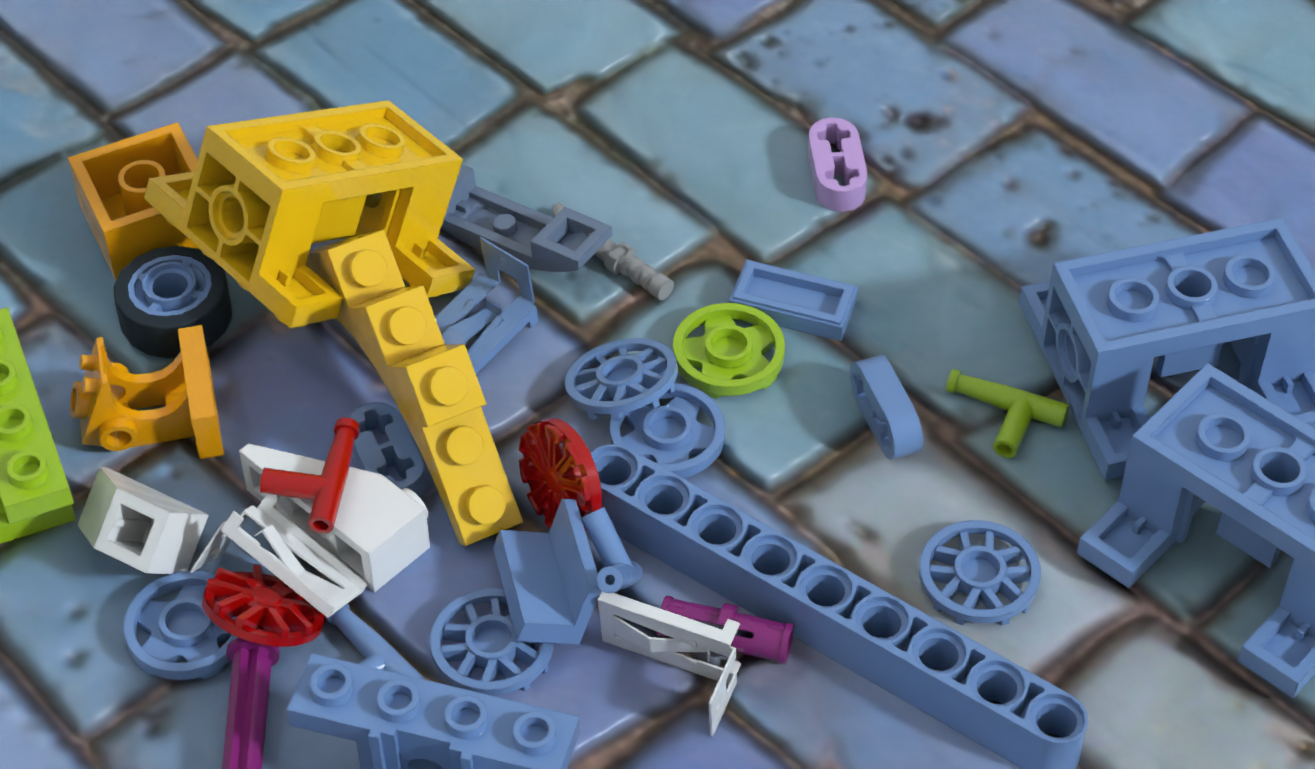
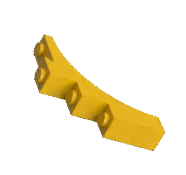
[306,229,523,546]

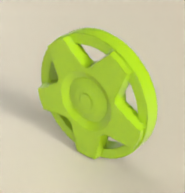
[673,303,785,399]

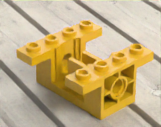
[144,100,475,328]

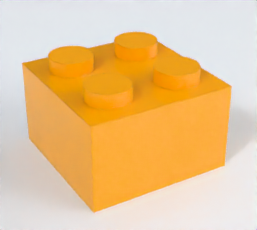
[68,122,201,281]

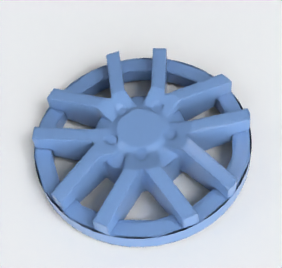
[565,338,678,421]
[919,520,1041,626]
[430,588,554,695]

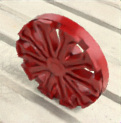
[519,418,602,532]

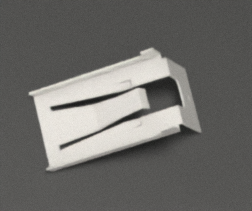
[190,494,369,618]
[598,591,741,738]

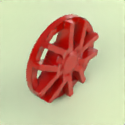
[202,564,325,647]

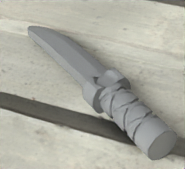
[552,203,674,301]

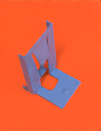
[435,237,539,374]

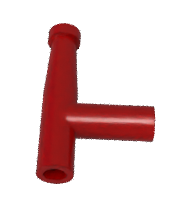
[260,417,361,533]

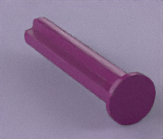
[222,638,280,769]

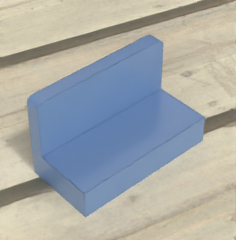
[493,499,601,645]

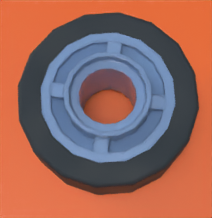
[114,246,232,358]

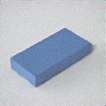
[729,259,858,341]

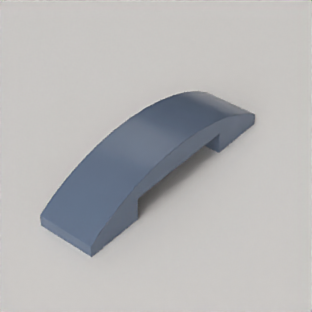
[441,164,613,272]

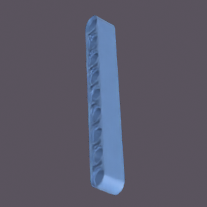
[590,444,1088,769]

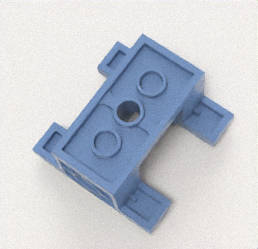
[1019,218,1315,481]
[1077,363,1315,699]
[287,653,580,769]

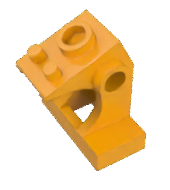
[70,325,224,459]

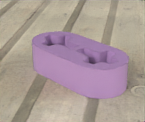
[808,117,867,212]

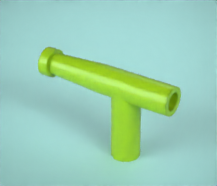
[946,368,1070,458]

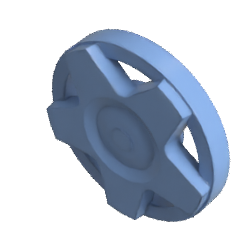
[610,383,725,480]
[123,571,238,680]

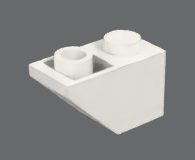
[77,467,209,574]

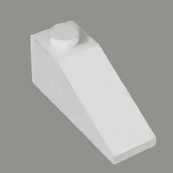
[239,443,430,593]

